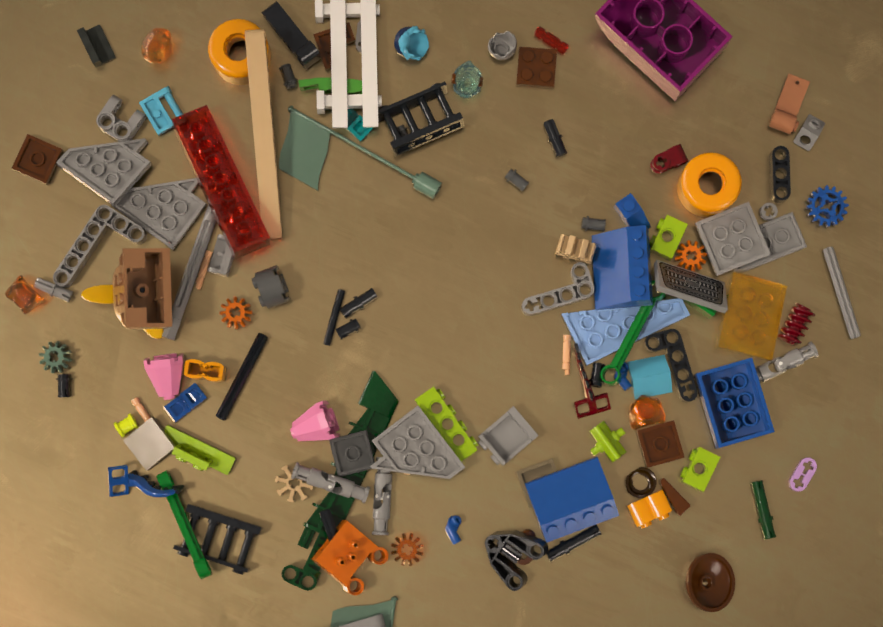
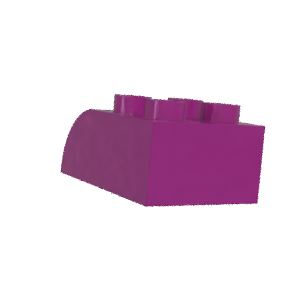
[595,0,733,101]

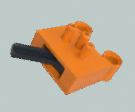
[311,509,388,595]

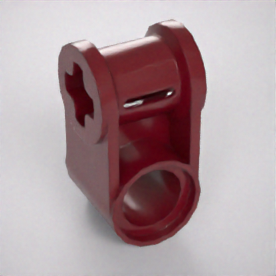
[650,144,689,174]

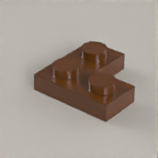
[313,22,356,71]

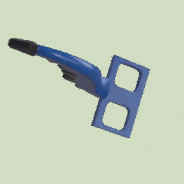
[108,465,184,497]

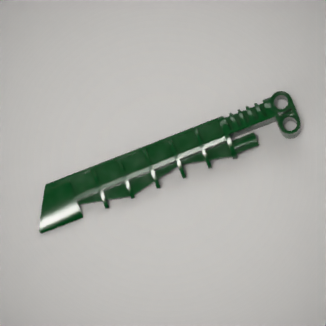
[281,371,399,591]

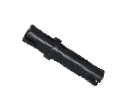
[546,525,602,562]

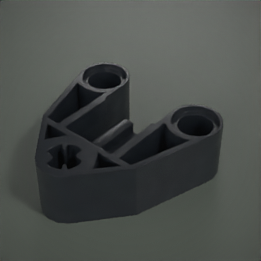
[485,530,548,591]

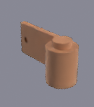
[769,74,810,134]

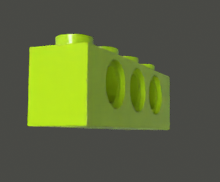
[415,387,478,462]

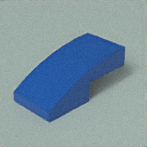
[164,383,207,423]

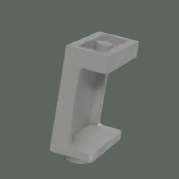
[478,406,539,466]

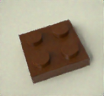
[516,47,557,88]
[12,134,63,184]
[636,420,685,468]

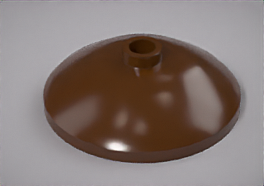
[686,553,735,612]

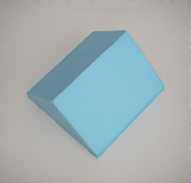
[627,355,673,400]

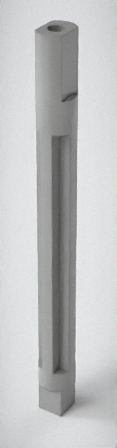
[162,202,221,340]

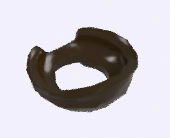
[626,467,657,498]

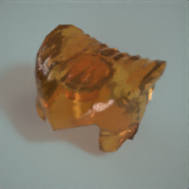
[141,28,172,64]
[5,275,47,314]
[629,395,666,430]

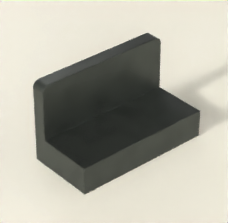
[77,25,116,68]

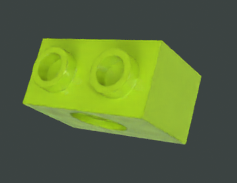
[650,215,688,261]
[680,447,720,492]

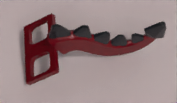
[574,343,611,419]

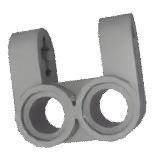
[96,95,146,142]

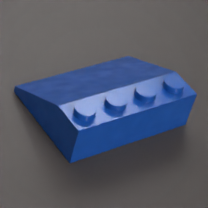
[592,225,653,310]
[694,358,775,449]
[524,457,619,543]

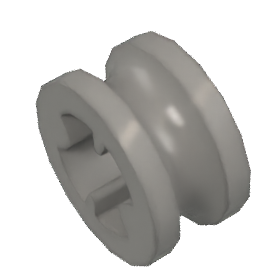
[759,203,778,221]

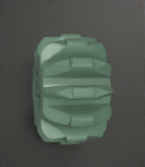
[39,341,72,374]

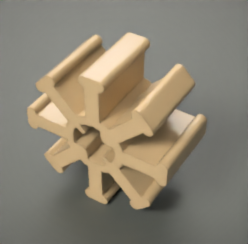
[555,234,597,264]
[275,463,314,502]

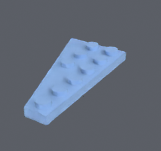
[561,298,690,366]

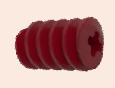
[777,303,815,346]

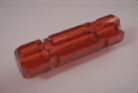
[534,26,569,54]

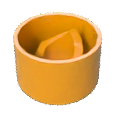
[208,19,271,85]
[677,152,742,218]

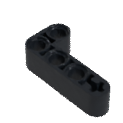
[261,1,321,70]
[644,329,698,403]

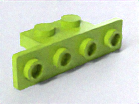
[164,425,236,475]

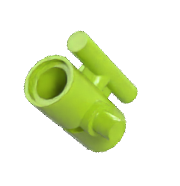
[589,421,627,462]

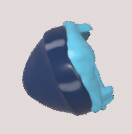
[394,26,429,61]

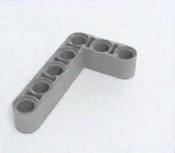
[53,205,147,288]

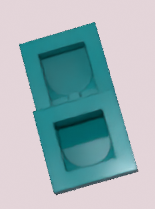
[345,109,373,142]

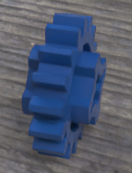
[806,185,849,228]

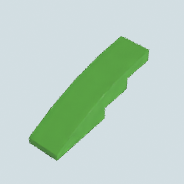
[298,77,362,95]

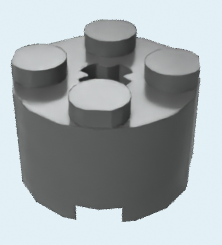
[252,265,291,309]

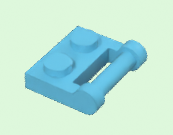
[139,86,188,136]

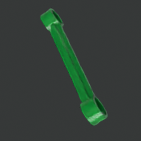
[600,280,666,386]
[156,470,212,580]

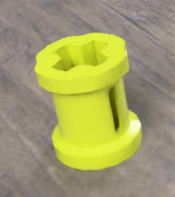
[113,413,139,438]

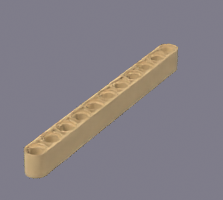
[245,29,283,240]

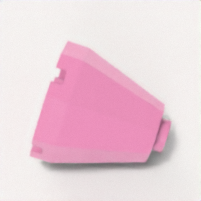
[144,353,184,400]
[290,401,340,441]

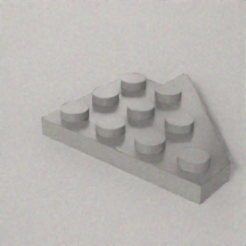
[56,138,152,207]
[111,178,207,250]
[370,406,465,479]

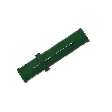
[751,480,776,540]

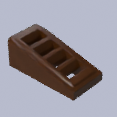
[659,478,690,516]

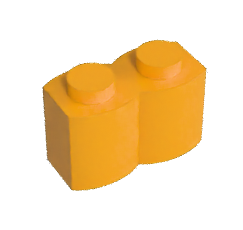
[184,359,226,383]
[627,490,672,529]

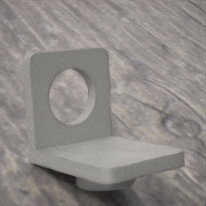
[793,114,825,151]

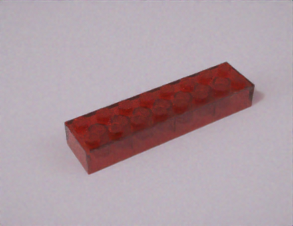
[171,105,270,259]

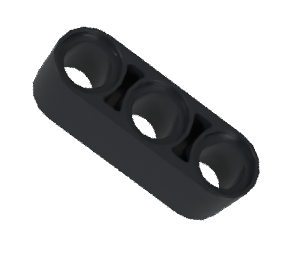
[769,146,791,203]

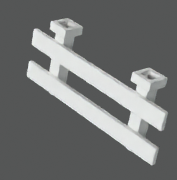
[315,0,382,128]

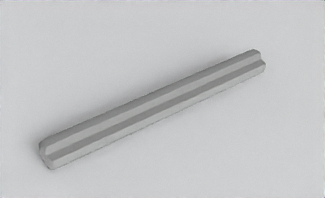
[823,247,861,339]

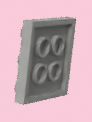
[695,202,771,277]

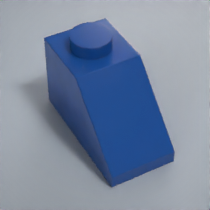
[614,193,651,229]

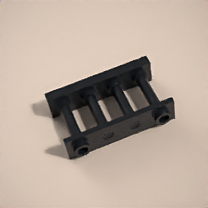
[378,81,465,156]
[173,504,263,575]

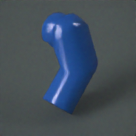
[614,362,632,391]
[445,515,462,545]

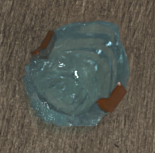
[451,61,483,99]

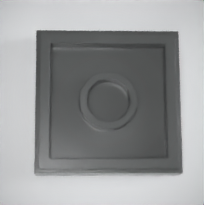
[329,430,375,477]

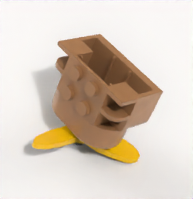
[81,248,172,339]

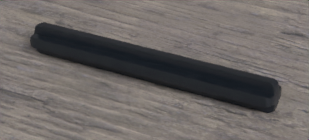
[216,333,268,421]

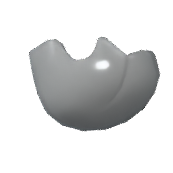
[487,31,517,60]

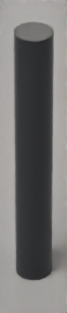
[323,289,345,346]

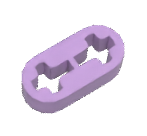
[788,458,817,492]

